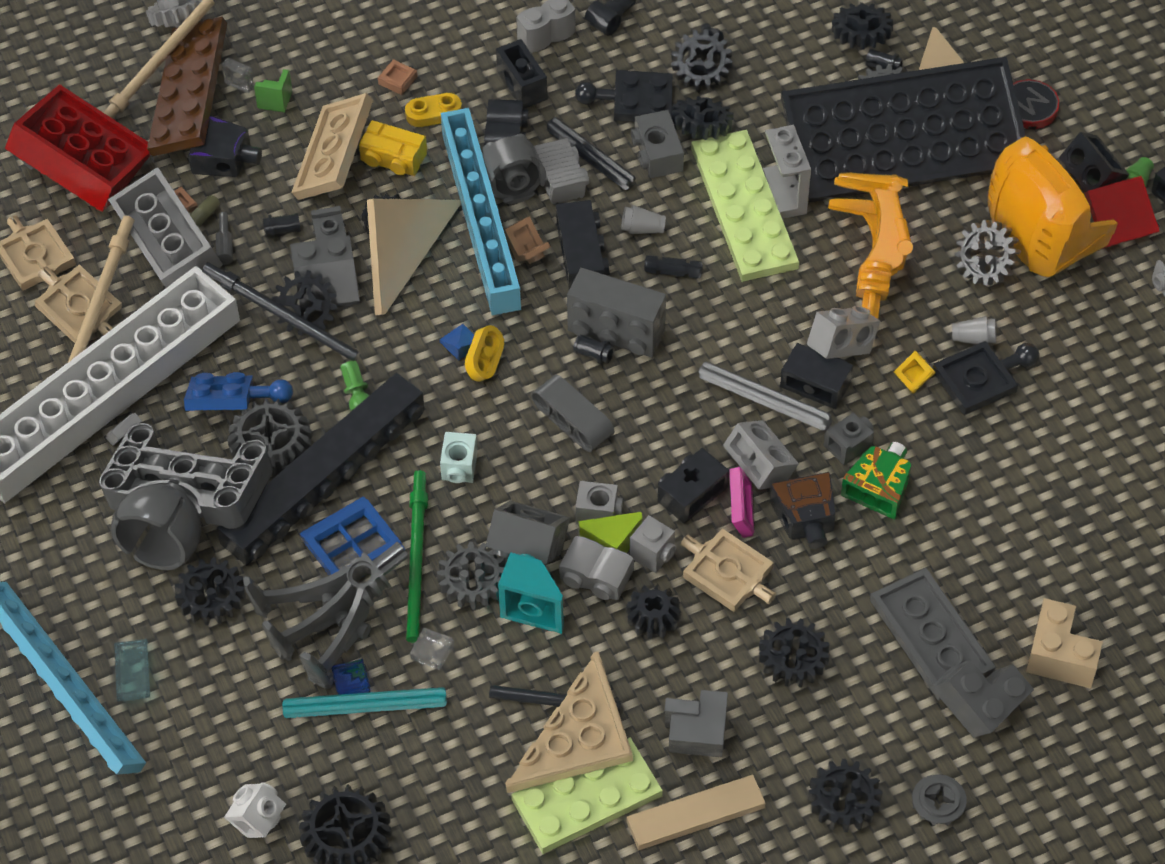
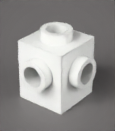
[224,783,286,838]

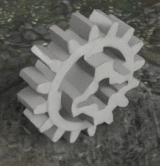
[146,0,202,28]

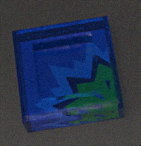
[331,659,371,695]

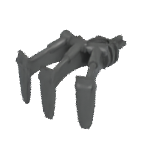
[243,542,409,689]

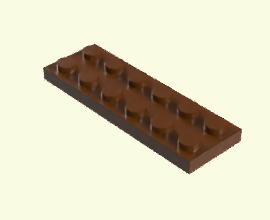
[147,16,227,157]

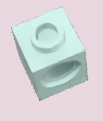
[440,432,477,483]

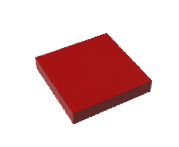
[1085,175,1160,249]

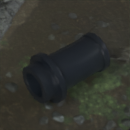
[865,48,903,70]
[263,213,301,238]
[573,334,614,364]

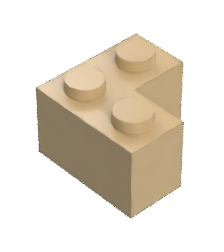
[1026,598,1103,688]

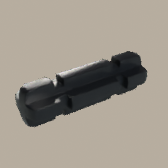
[644,255,703,278]

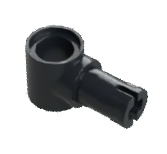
[584,0,636,36]

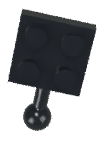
[575,70,673,122]
[933,341,1040,416]

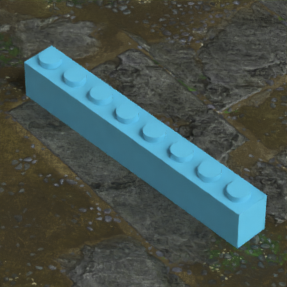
[441,108,521,315]

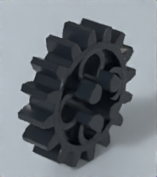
[174,557,246,625]
[759,618,830,687]
[808,759,883,832]

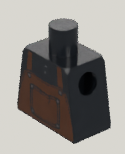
[770,472,835,549]

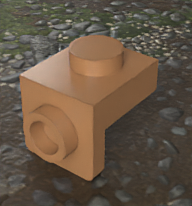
[503,216,551,264]

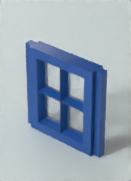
[300,496,405,577]

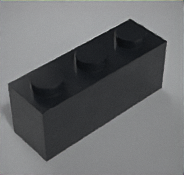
[556,200,610,290]

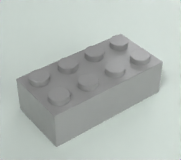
[108,167,223,288]

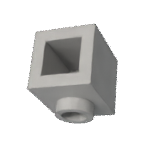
[630,515,676,573]

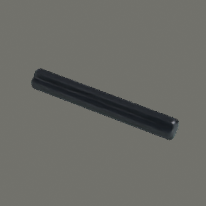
[547,117,636,191]

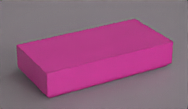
[730,467,754,538]

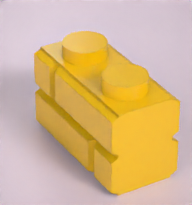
[359,120,427,176]

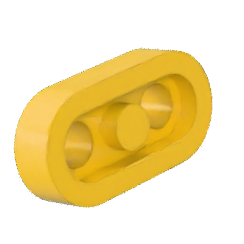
[405,93,462,127]
[465,325,504,382]

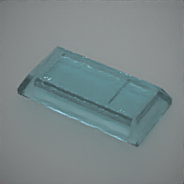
[114,639,150,702]

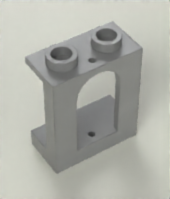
[763,125,811,219]

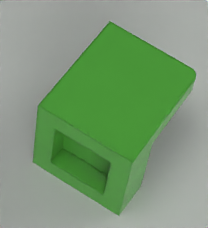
[254,69,293,113]

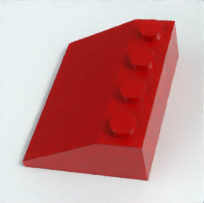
[5,84,151,212]

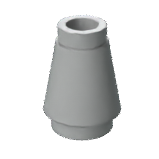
[621,205,666,234]
[952,316,996,345]

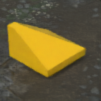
[893,351,936,394]

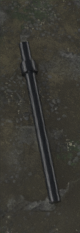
[202,262,361,361]

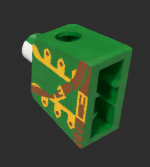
[841,442,912,520]

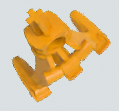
[828,173,913,319]

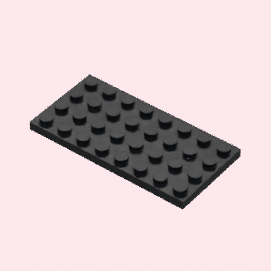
[781,56,1026,203]

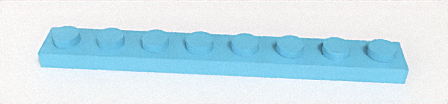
[0,582,146,775]

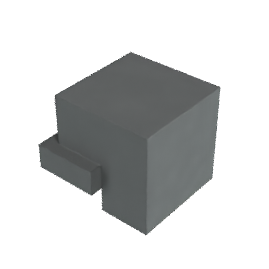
[665,690,728,757]

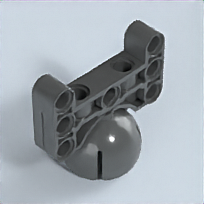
[99,423,273,570]

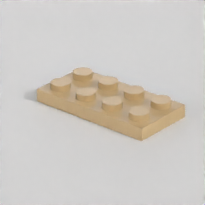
[291,93,373,200]

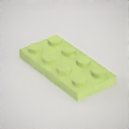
[511,737,663,854]

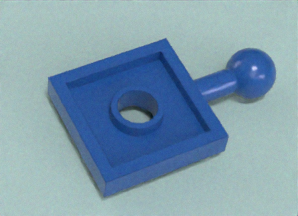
[184,372,293,411]

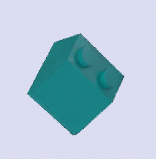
[498,552,564,634]

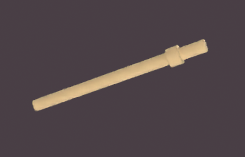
[103,0,215,119]
[68,216,135,362]

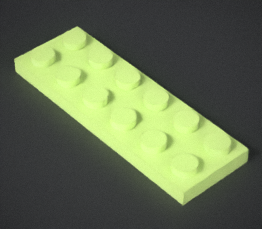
[691,130,799,282]

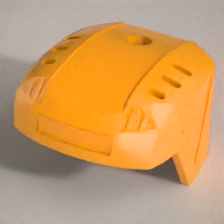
[988,136,1118,277]

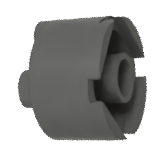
[482,134,546,204]

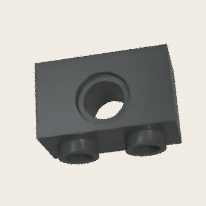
[631,110,684,178]

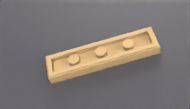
[627,775,766,851]

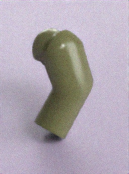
[188,195,220,228]

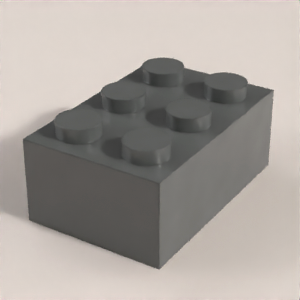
[567,268,666,358]

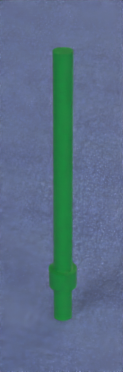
[406,470,429,643]

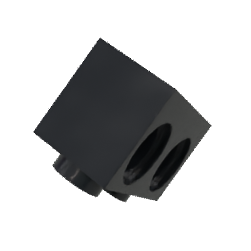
[1059,132,1130,194]

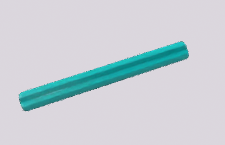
[282,687,447,718]

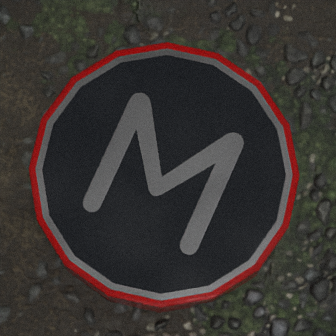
[1013,79,1060,129]

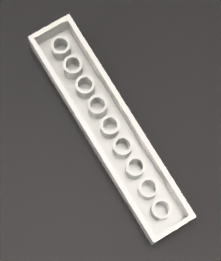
[0,266,240,504]

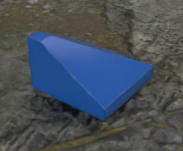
[439,324,474,361]

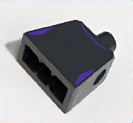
[188,115,262,177]

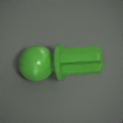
[340,361,369,411]

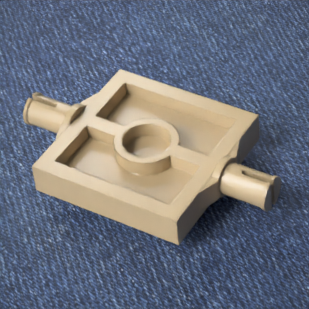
[0,215,76,291]
[35,264,122,343]
[681,528,776,612]

